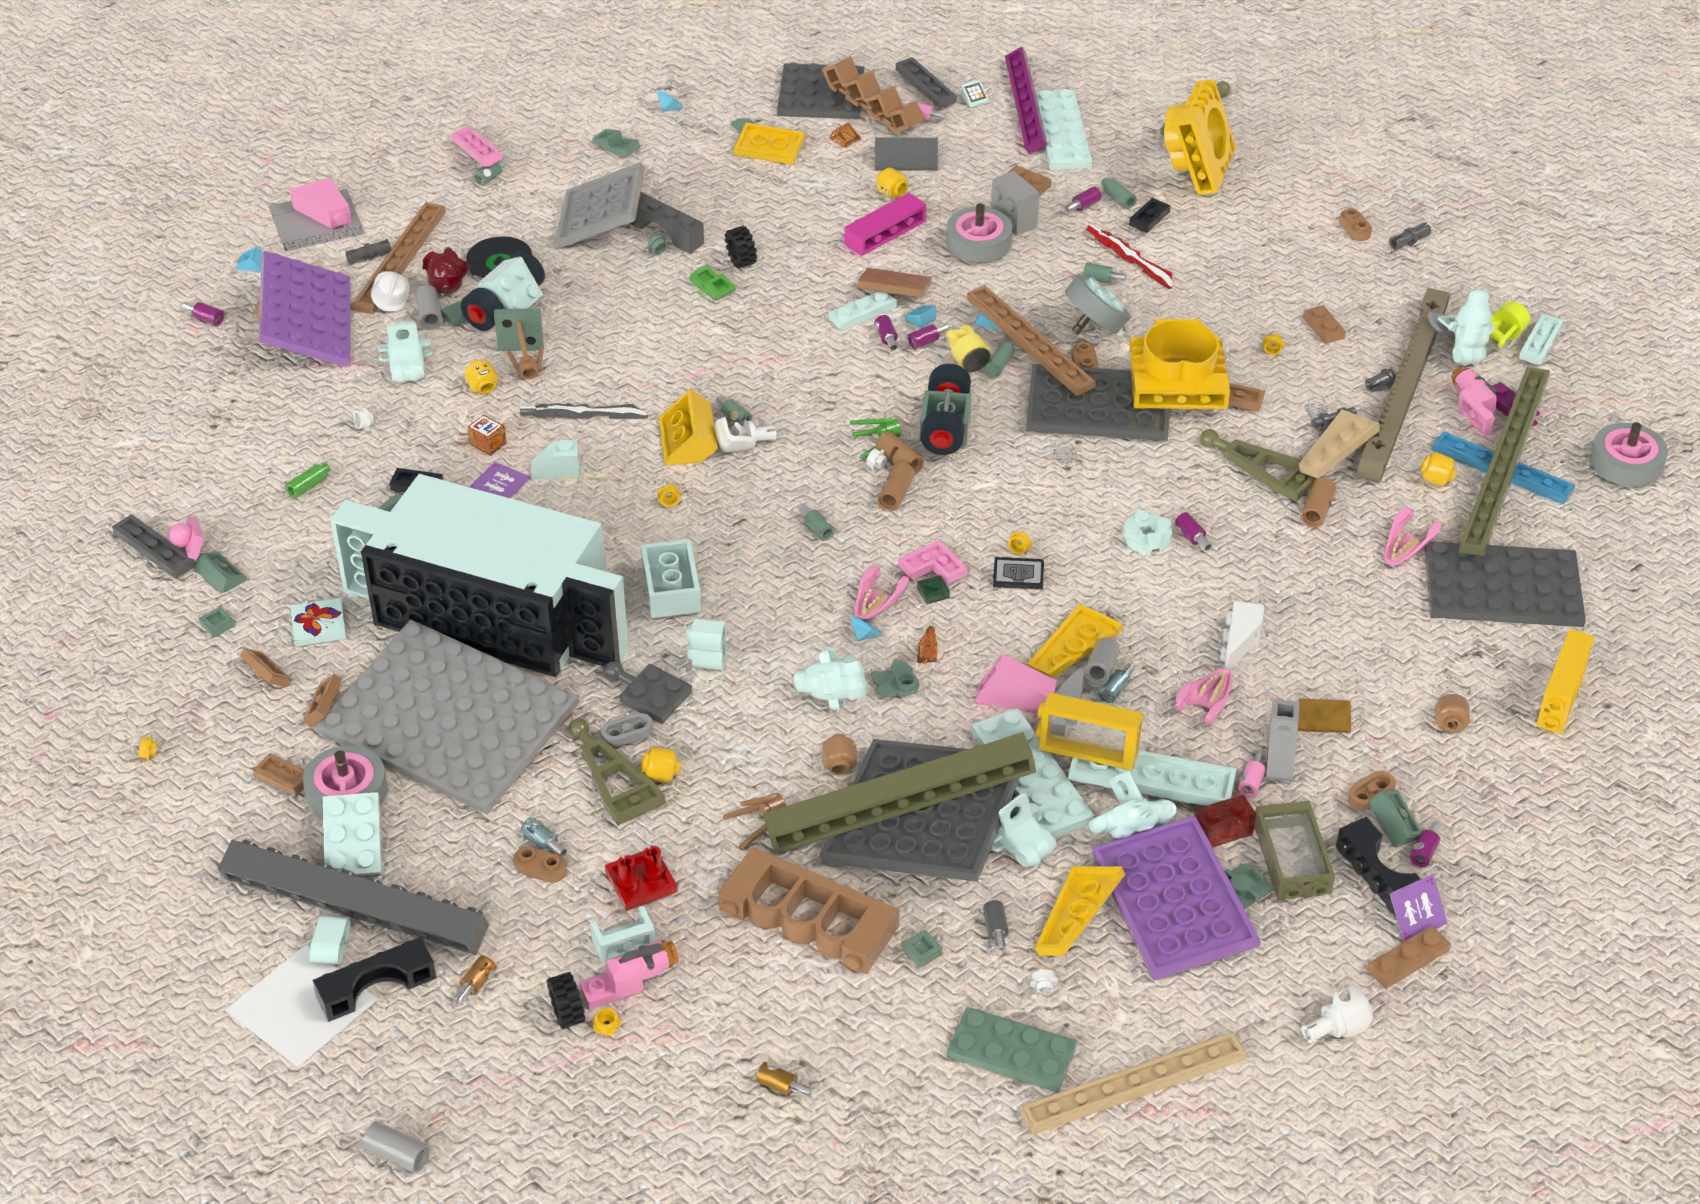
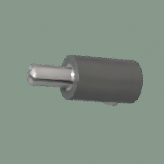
[983,900,1009,951]

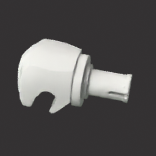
[715,418,776,453]
[1301,985,1373,1043]

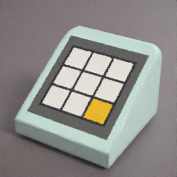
[961,80,989,108]

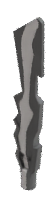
[520,403,648,419]

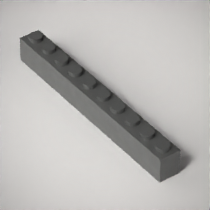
[218,840,489,955]

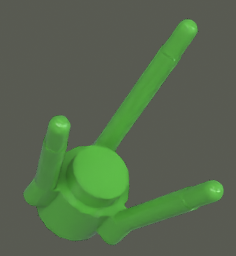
[850,417,901,459]

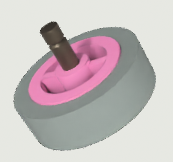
[946,203,1012,262]
[1591,422,1668,487]
[303,745,388,818]

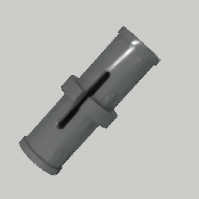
[1389,222,1431,250]
[345,239,392,265]

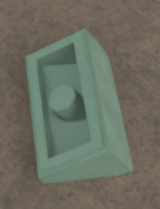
[194,552,247,593]
[1369,790,1422,847]

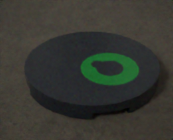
[466,236,532,278]

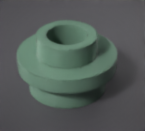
[647,234,668,255]

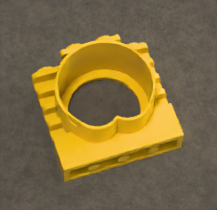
[1164,79,1236,195]
[1129,319,1230,409]

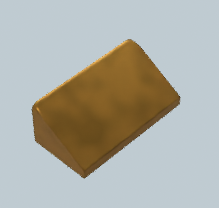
[1298,699,1351,733]

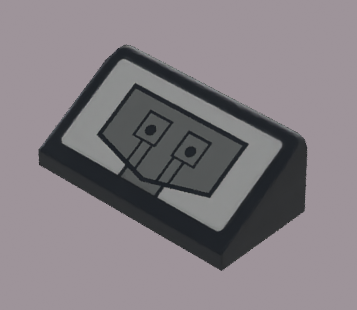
[993,557,1044,589]

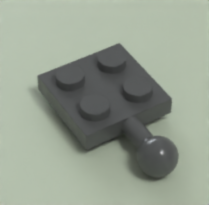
[603,661,692,724]

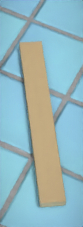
[1020,1032,1247,1135]

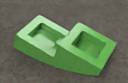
[689,265,736,299]

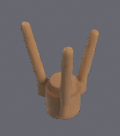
[507,321,544,380]
[723,793,786,849]

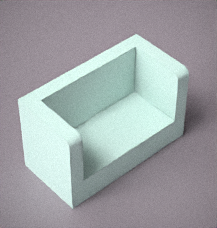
[590,906,656,964]

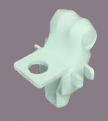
[1437,289,1495,366]
[378,322,433,383]
[794,648,868,710]
[1089,771,1176,838]
[991,793,1057,867]

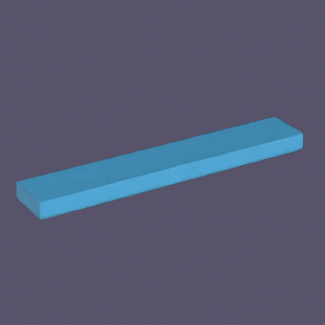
[1432,431,1575,505]

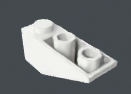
[1220,601,1264,670]

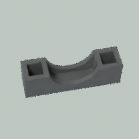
[630,192,704,254]

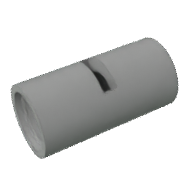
[415,285,443,330]
[1084,638,1120,686]
[362,1121,430,1173]

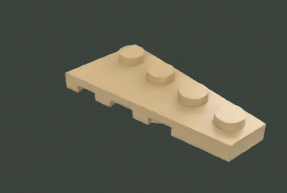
[1299,410,1380,479]

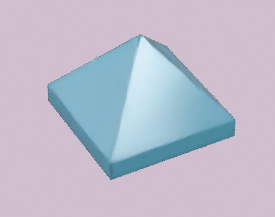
[657,90,683,111]
[851,616,882,641]

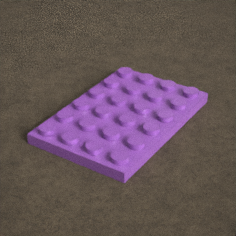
[258,251,350,367]
[1092,815,1260,981]

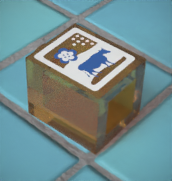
[467,415,506,456]

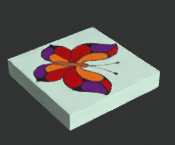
[290,598,346,647]

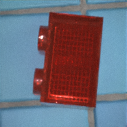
[1194,794,1256,848]

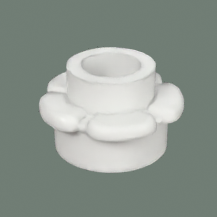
[353,408,374,430]
[866,448,887,471]
[1030,970,1058,994]

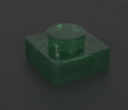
[917,575,950,605]

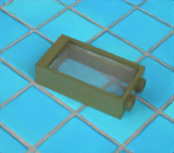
[1253,801,1335,900]

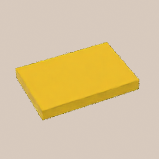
[733,122,806,165]

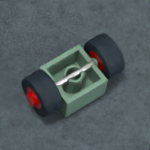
[920,364,972,455]

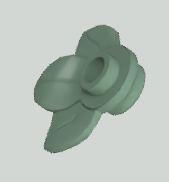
[871,659,919,697]

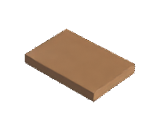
[857,268,932,298]

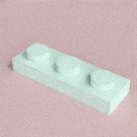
[829,292,897,331]
[1519,314,1564,365]

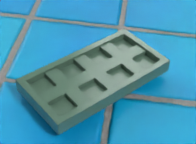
[947,1006,1078,1093]

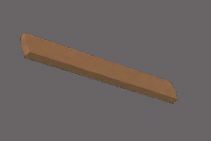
[352,202,446,315]
[967,285,1096,396]

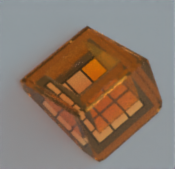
[829,122,861,148]
[917,626,937,663]

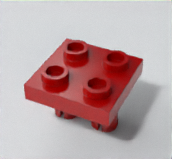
[604,846,678,911]

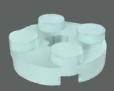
[1122,510,1172,554]

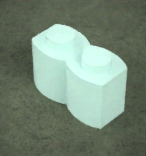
[686,619,727,671]

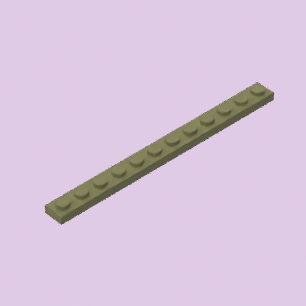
[1459,367,1550,556]

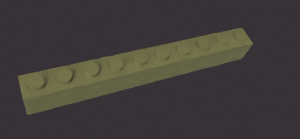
[762,732,1037,854]

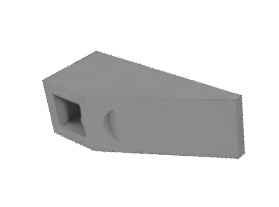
[1266,699,1300,782]

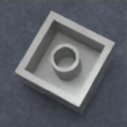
[991,171,1039,236]

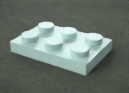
[323,792,382,877]

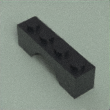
[1336,817,1421,916]
[312,937,436,1022]

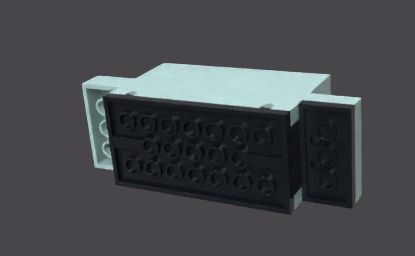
[330,474,629,677]

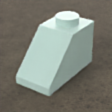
[531,440,580,480]

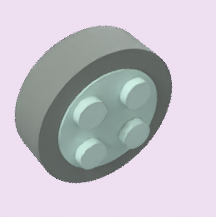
[1065,274,1131,335]

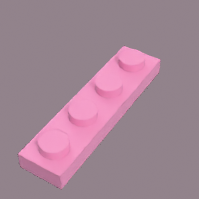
[451,126,503,167]

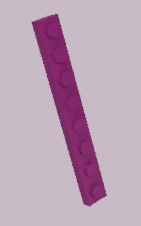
[1005,46,1048,155]

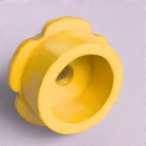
[1262,334,1285,355]
[657,484,681,507]
[1008,531,1032,555]
[138,735,158,761]
[593,1008,621,1035]

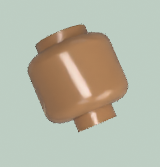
[1435,694,1470,733]
[822,734,857,775]

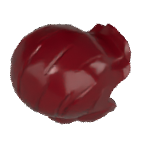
[422,247,468,294]

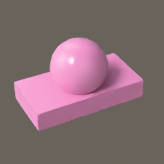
[168,516,204,559]

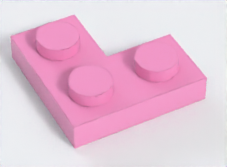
[898,540,968,585]

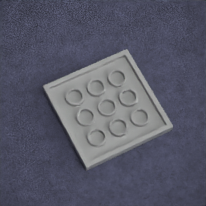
[555,162,645,248]

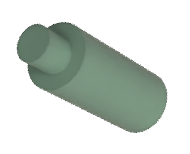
[1101,178,1137,209]
[986,342,1015,379]

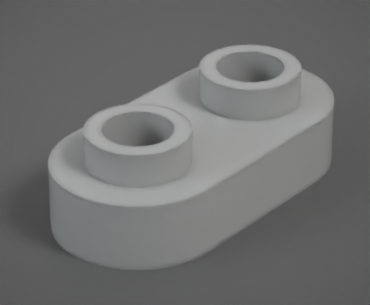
[601,713,653,747]

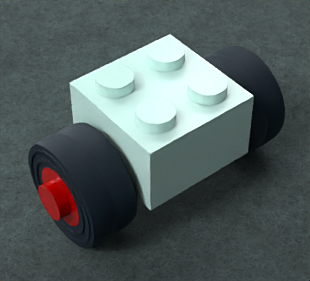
[461,251,545,331]

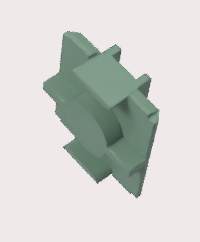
[1225,863,1274,910]

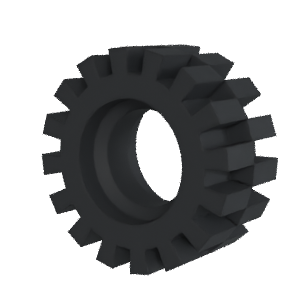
[725,225,757,269]
[547,972,585,1029]

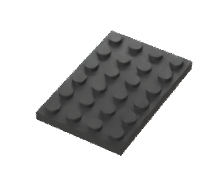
[1026,364,1169,441]
[1425,542,1586,627]

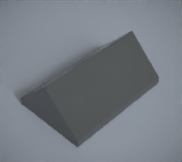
[875,137,938,171]

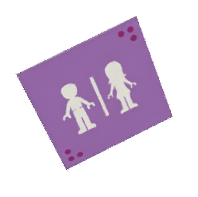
[469,462,531,498]
[1390,874,1447,942]

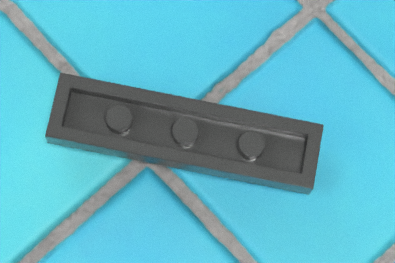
[896,57,957,109]
[112,514,195,579]

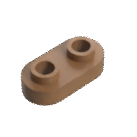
[1339,208,1372,241]
[1072,342,1099,368]
[1348,771,1396,811]
[514,846,567,883]

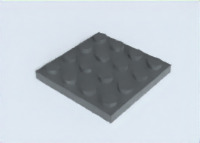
[777,62,864,119]

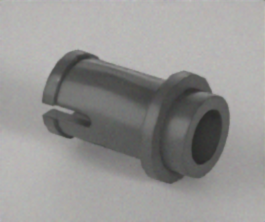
[1365,369,1396,393]

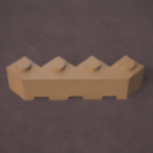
[822,56,924,133]

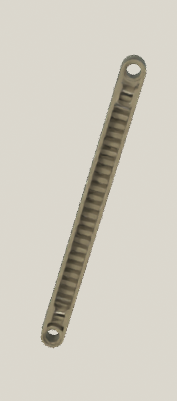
[1356,288,1450,482]

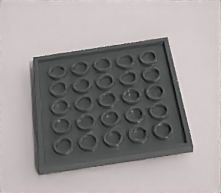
[820,739,1020,882]

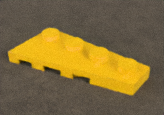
[1027,604,1123,678]
[1035,866,1125,956]

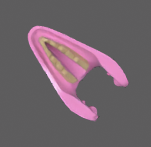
[1384,507,1442,566]
[854,566,909,621]
[1175,668,1233,725]

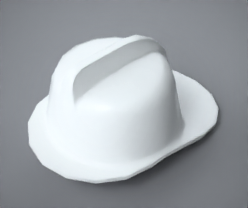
[371,271,410,312]

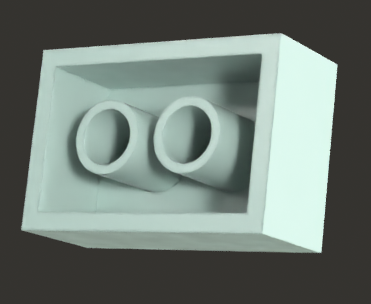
[641,539,702,618]

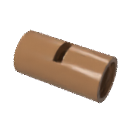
[876,432,924,475]
[877,462,915,511]
[1300,478,1336,527]

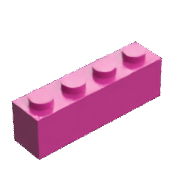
[844,193,927,256]

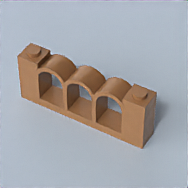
[718,847,899,974]

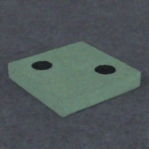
[494,308,544,351]

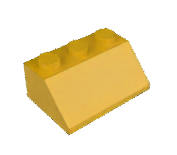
[658,389,718,465]

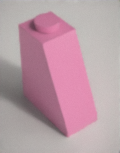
[290,178,351,229]
[974,654,1057,713]

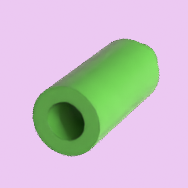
[285,463,331,498]

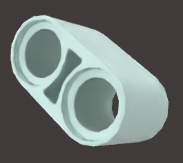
[310,915,351,965]

